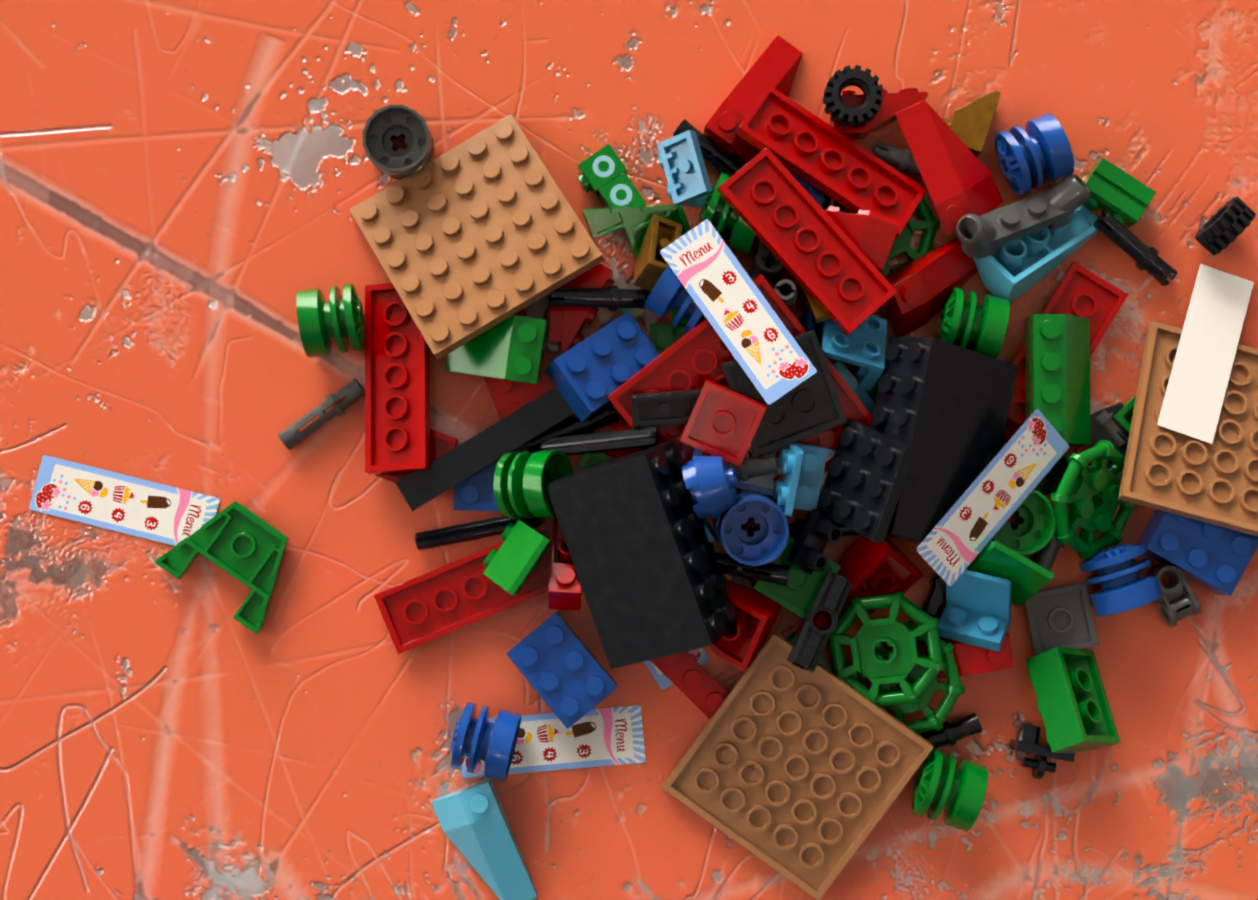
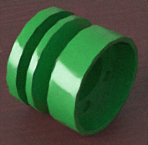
[699,173,756,255]
[296,284,365,358]
[938,287,1010,358]
[493,450,573,519]
[990,489,1056,555]
[911,749,988,832]

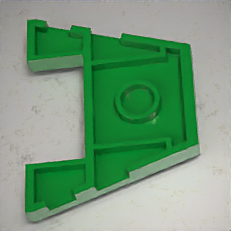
[582,204,691,321]
[155,501,289,634]

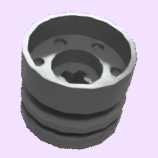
[363,105,434,179]

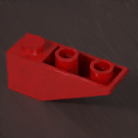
[829,88,928,140]
[561,263,615,354]
[548,518,582,611]

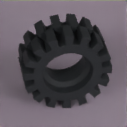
[823,65,883,128]
[1195,196,1256,256]

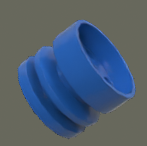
[995,113,1074,196]
[644,265,706,334]
[713,489,790,566]
[1079,543,1163,616]
[451,702,522,781]

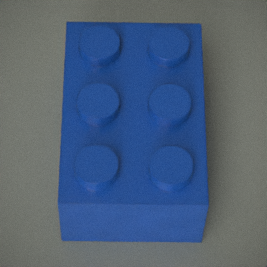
[545,311,660,423]
[1137,509,1258,596]
[506,611,618,729]

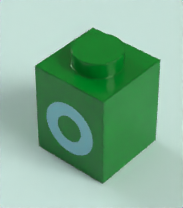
[576,144,627,197]
[598,172,646,208]

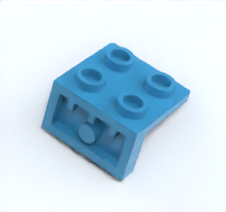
[657,130,712,209]
[821,315,887,391]
[773,442,828,516]
[938,569,1012,652]

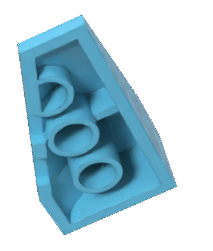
[973,204,1100,303]
[431,777,538,900]

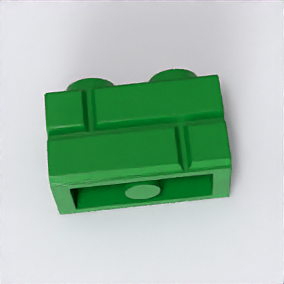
[1083,158,1156,228]

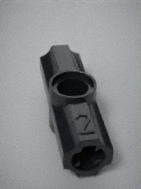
[787,571,853,672]

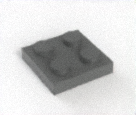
[1023,583,1099,656]

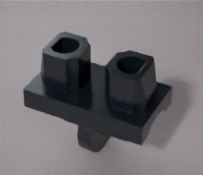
[787,509,844,574]
[1009,723,1075,779]

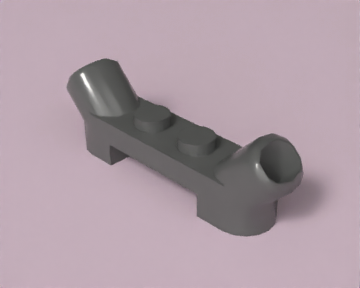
[956,174,1090,259]

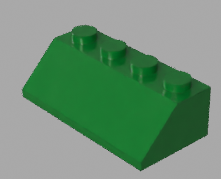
[1025,314,1091,445]

